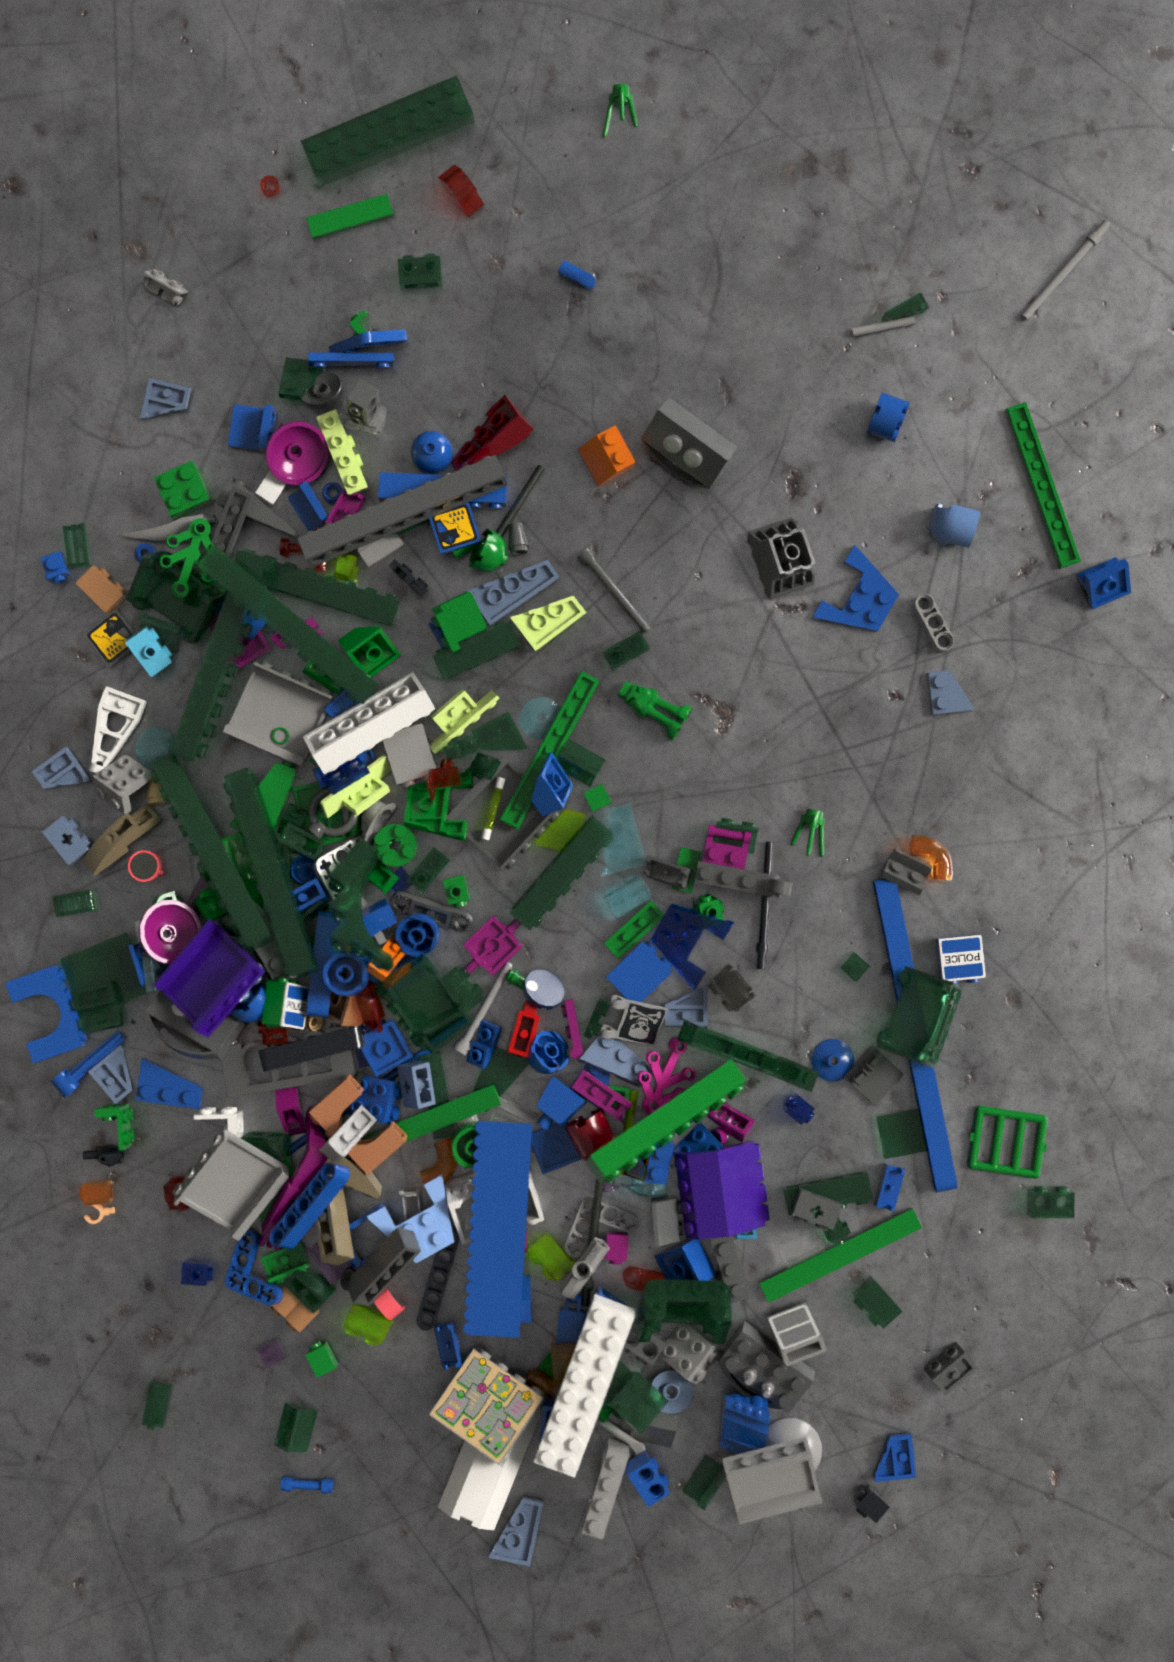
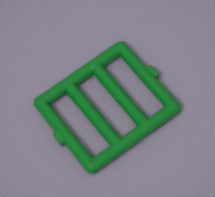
[968,1106,1048,1179]

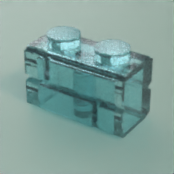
[603,874,653,919]

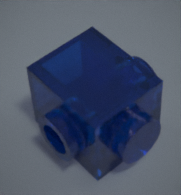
[783,1093,815,1125]
[181,1259,214,1286]

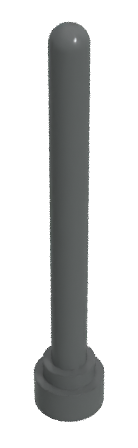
[577,547,649,632]

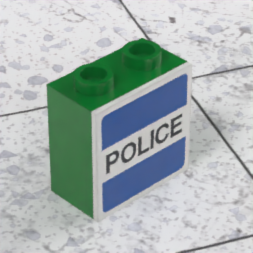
[262,977,309,1030]

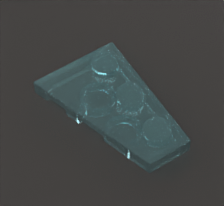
[606,803,647,875]

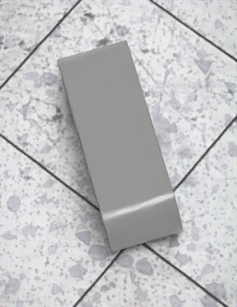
[912,594,954,653]

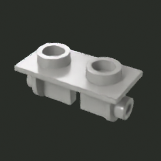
[142,269,188,305]

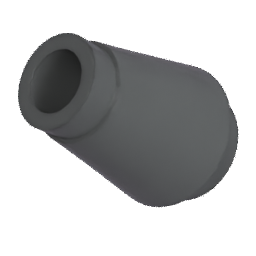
[508,522,529,555]

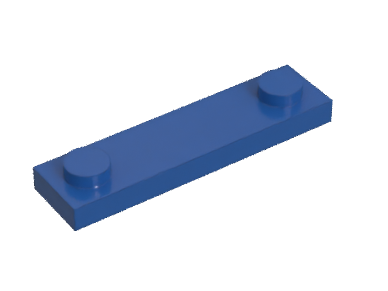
[308,352,394,369]

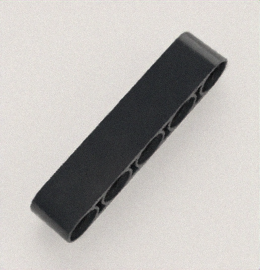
[258,1025,366,1072]
[416,1225,460,1331]

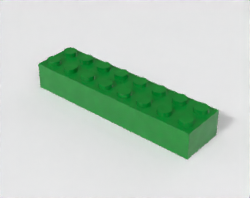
[586,1059,747,1185]

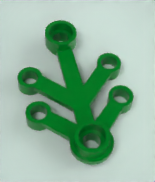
[159,518,221,599]

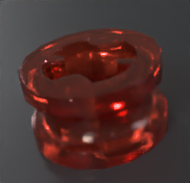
[260,175,280,197]

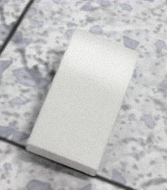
[254,470,287,506]

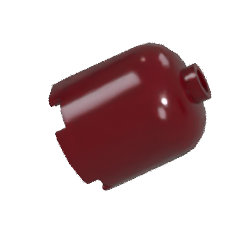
[564,1108,615,1161]

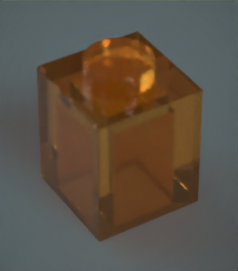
[79,1179,114,1205]

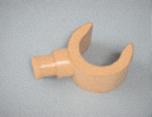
[84,1203,115,1224]

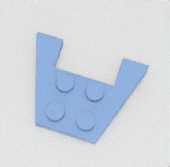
[367,1175,454,1263]

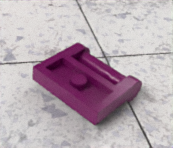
[702,824,751,869]

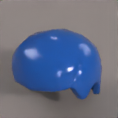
[290,852,323,885]

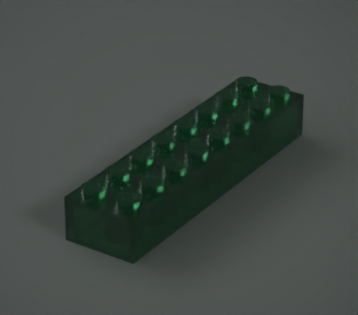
[301,75,475,187]

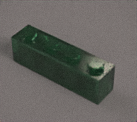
[433,620,521,681]
[782,1171,873,1218]

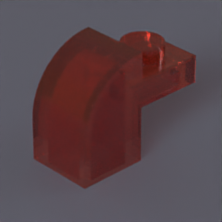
[438,164,485,217]

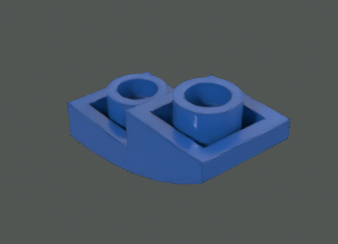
[466,1020,502,1069]

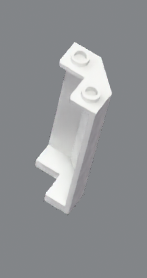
[438,1407,543,1530]

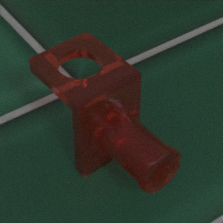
[427,758,461,800]

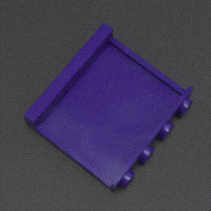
[153,919,265,1038]

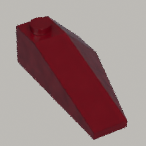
[451,395,534,471]

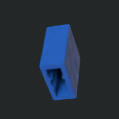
[606,941,672,1002]

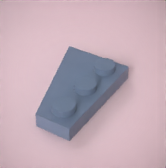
[578,1033,652,1087]
[488,1496,544,1567]

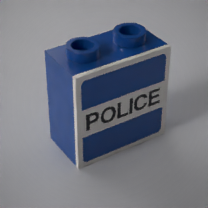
[935,934,986,985]

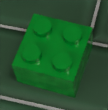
[153,460,213,520]

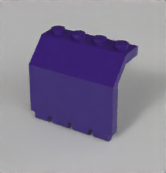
[674,1141,770,1240]

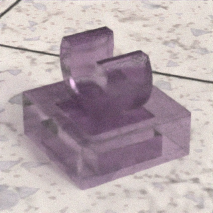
[257,1338,286,1368]

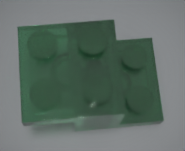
[602,1360,669,1434]

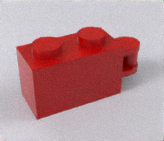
[505,1000,540,1058]

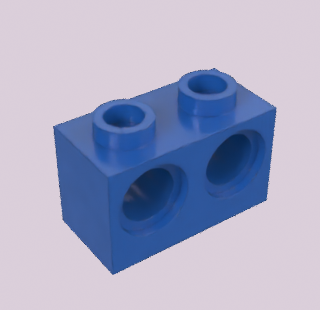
[625,1451,670,1507]

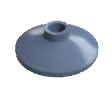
[650,1370,693,1414]

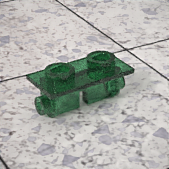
[142,1382,171,1430]

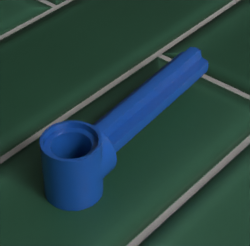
[51,1031,125,1098]

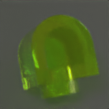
[334,554,359,582]

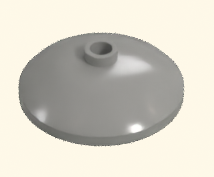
[765,1417,822,1470]

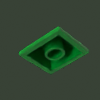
[338,626,401,680]

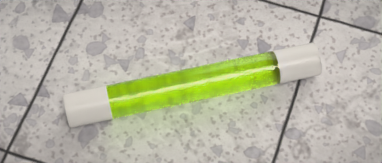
[481,777,505,841]

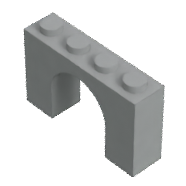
[582,1437,629,1540]

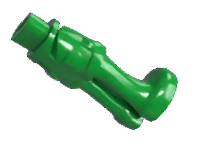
[618,681,693,741]

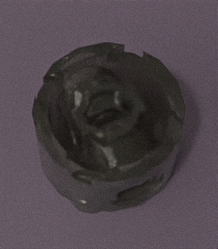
[708,963,756,1013]

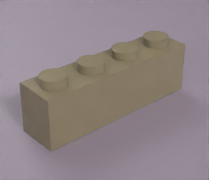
[315,1188,354,1265]

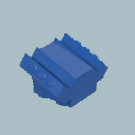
[719,1394,770,1455]

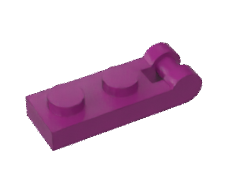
[561,998,583,1060]
[572,1070,633,1121]

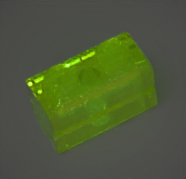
[527,1231,575,1282]
[343,1303,393,1346]

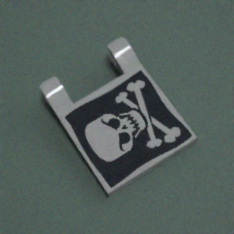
[600,995,668,1046]

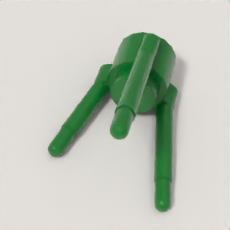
[602,84,638,137]
[791,809,825,857]

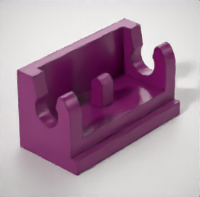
[325,487,366,524]

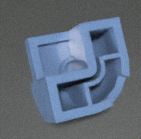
[929,504,981,548]

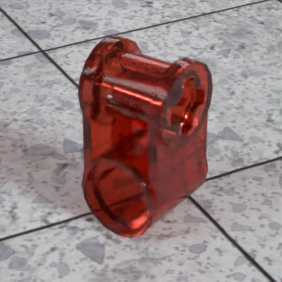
[622,1266,665,1296]

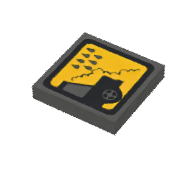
[83,608,136,668]

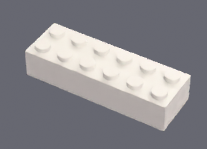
[303,672,435,774]

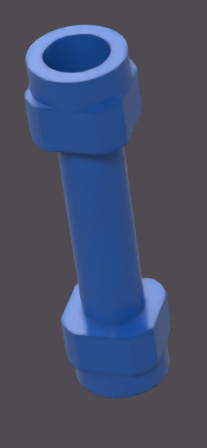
[280,1477,333,1494]

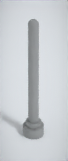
[452,962,512,1056]

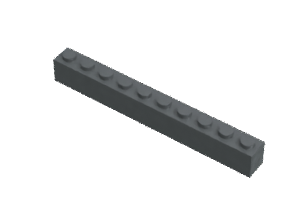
[297,455,508,568]

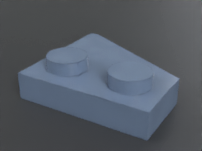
[140,378,192,419]
[665,985,708,1027]

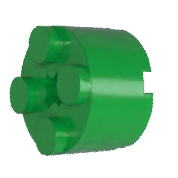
[374,824,418,867]
[452,1121,481,1169]

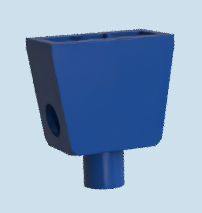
[536,1076,587,1130]

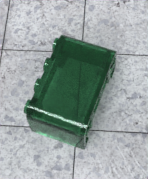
[638,1279,732,1344]

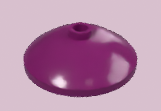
[265,421,329,485]
[139,900,202,965]

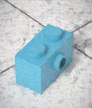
[125,626,173,677]

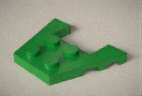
[403,768,474,841]

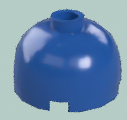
[411,431,453,474]
[395,913,439,957]
[230,981,266,1023]
[527,1030,569,1075]

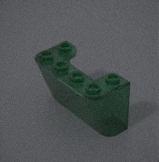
[374,954,473,1054]

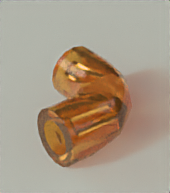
[910,835,953,881]
[420,1136,458,1191]

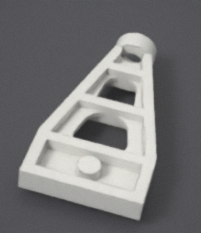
[89,686,147,774]

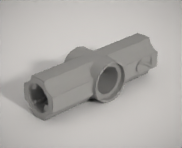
[559,1237,610,1300]

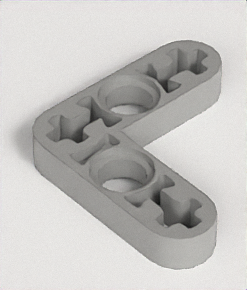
[313,836,369,914]
[564,1197,639,1257]

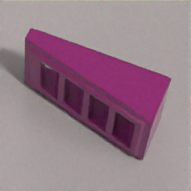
[707,1103,755,1143]

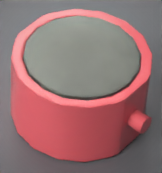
[127,850,164,882]
[374,1285,405,1321]

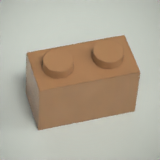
[76,565,128,614]

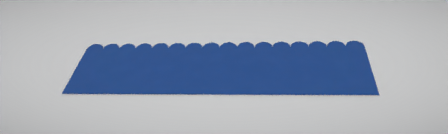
[463,1121,532,1338]

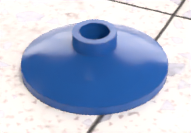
[812,1039,854,1082]

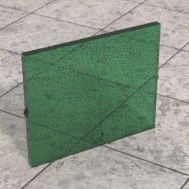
[59,932,150,1019]

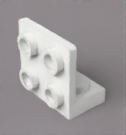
[193,1107,244,1138]

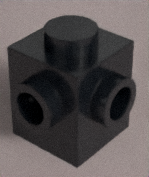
[854,1485,890,1523]

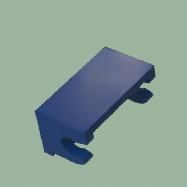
[873,1163,906,1211]
[434,1320,463,1370]

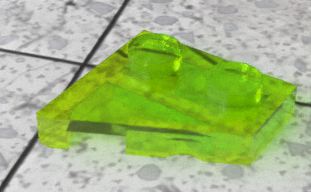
[535,808,586,855]

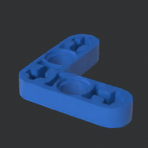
[329,330,408,353]
[225,1229,283,1306]

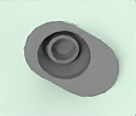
[361,800,396,847]

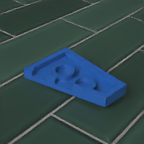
[135,1058,203,1109]

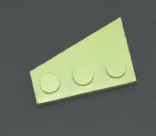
[510,596,586,652]

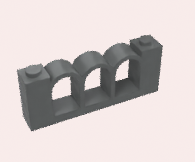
[221,1022,357,1098]

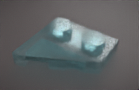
[142,951,170,993]

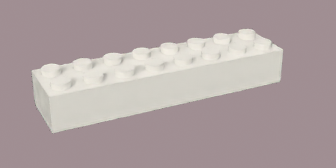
[534,1294,636,1478]

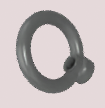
[307,786,358,839]

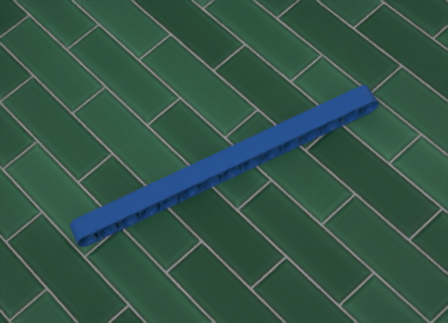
[873,878,958,1193]

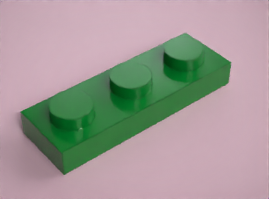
[604,900,665,959]

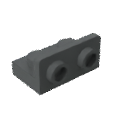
[881,848,932,896]
[924,1342,978,1395]

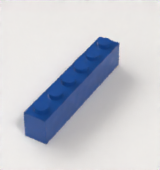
[378,472,508,510]

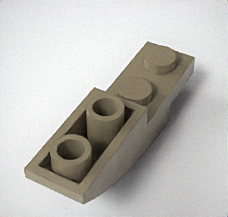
[82,804,161,876]
[305,1150,382,1199]

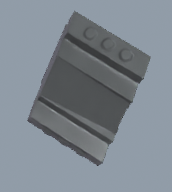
[747,517,816,599]

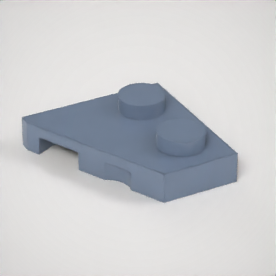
[927,670,974,715]
[31,747,91,789]
[88,1045,133,1104]

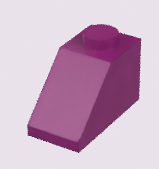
[275,1087,307,1137]

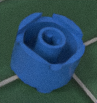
[867,392,910,443]
[323,952,369,997]

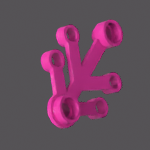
[637,1037,696,1115]

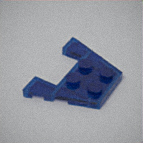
[651,904,735,989]

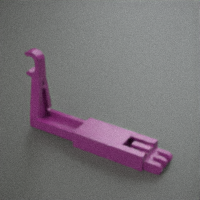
[259,1106,328,1250]

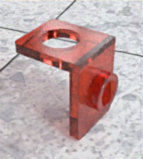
[258,1021,288,1045]

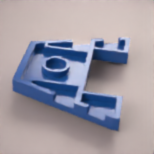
[812,545,899,632]

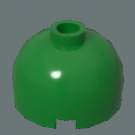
[469,529,508,572]

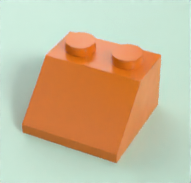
[578,425,636,487]

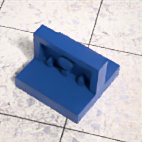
[1077,557,1131,609]

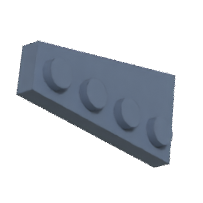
[466,560,560,626]

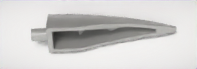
[122,514,217,542]

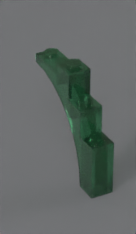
[329,838,394,973]
[677,1020,819,1092]

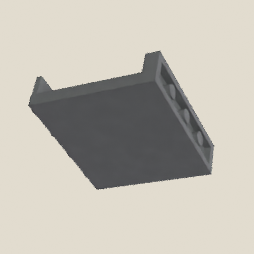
[447,755,560,870]

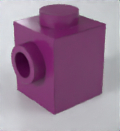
[605,1231,629,1265]

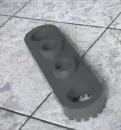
[389,891,473,933]

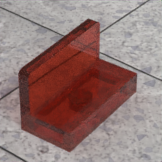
[355,980,385,1033]

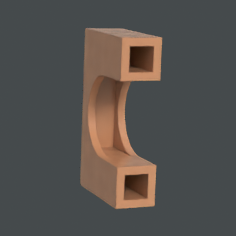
[309,1074,408,1175]

